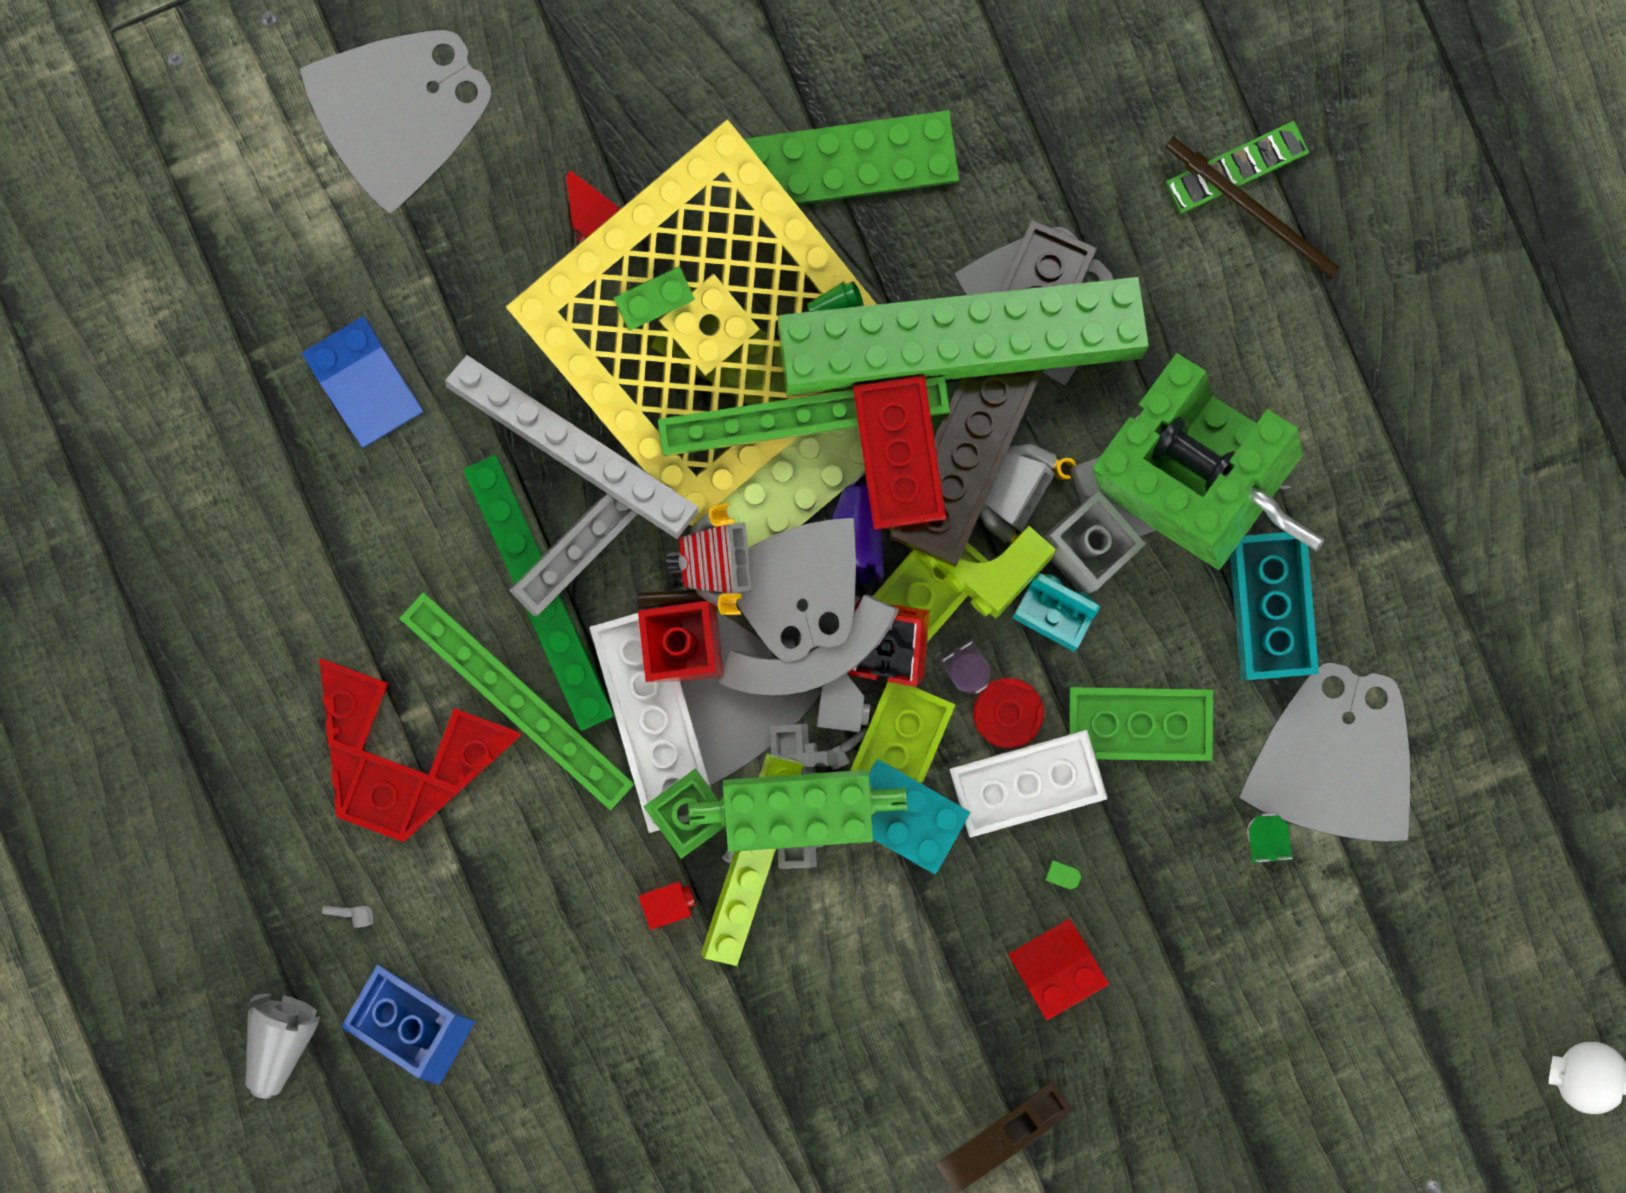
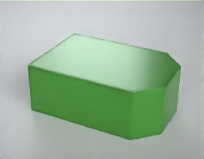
[1045,860,1081,890]

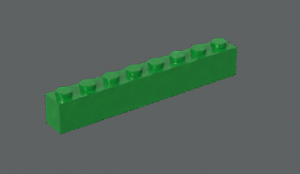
[463,455,615,731]

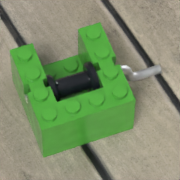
[1092,353,1324,570]

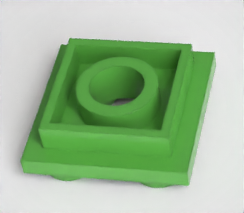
[643,768,725,859]

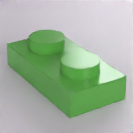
[613,267,695,331]

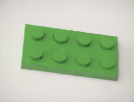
[1068,687,1213,761]

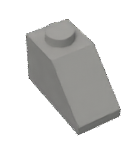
[817,674,870,732]

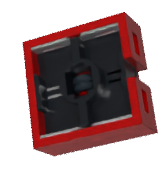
[848,599,930,687]

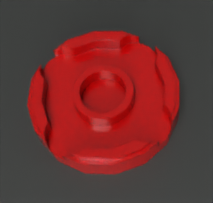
[973,678,1044,748]

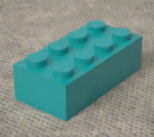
[1230,532,1319,680]

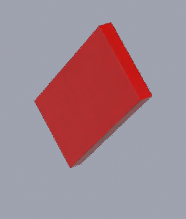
[853,375,946,530]

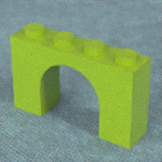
[890,526,1056,619]

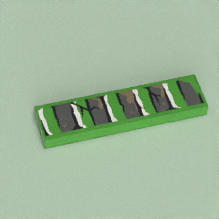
[1165,121,1309,215]

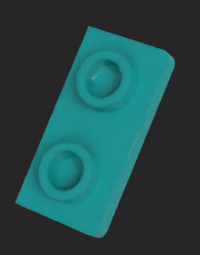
[1012,573,1100,652]

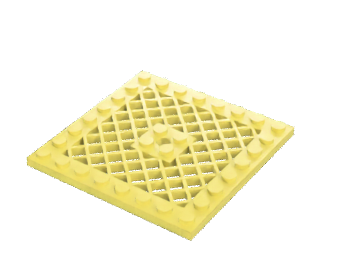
[505,120,877,527]

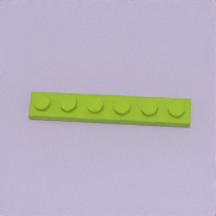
[701,753,804,966]

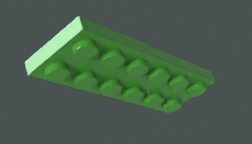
[744,110,959,210]

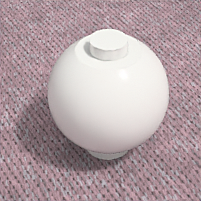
[1548,1042,1626,1114]

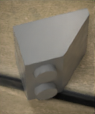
[1043,490,1145,594]

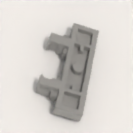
[769,724,837,869]

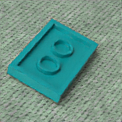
[869,759,971,875]

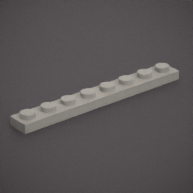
[445,355,698,539]

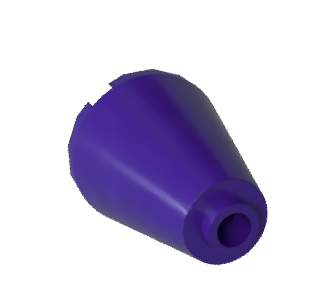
[831,482,884,584]

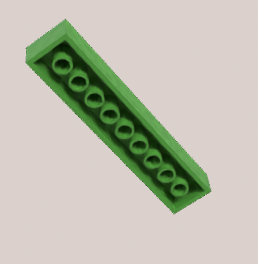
[778,277,1149,397]

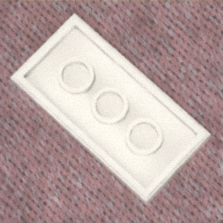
[950,730,1108,838]

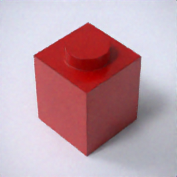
[638,880,696,930]

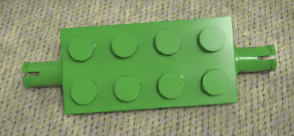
[688,770,907,852]

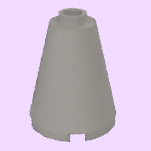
[245,994,320,1099]

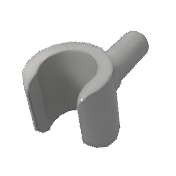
[829,728,867,770]
[322,906,374,928]

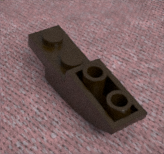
[934,1081,1074,1193]

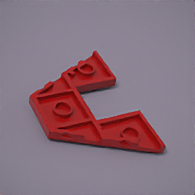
[319,658,522,842]

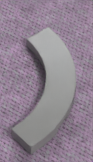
[718,595,899,695]

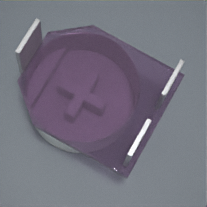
[939,639,991,694]

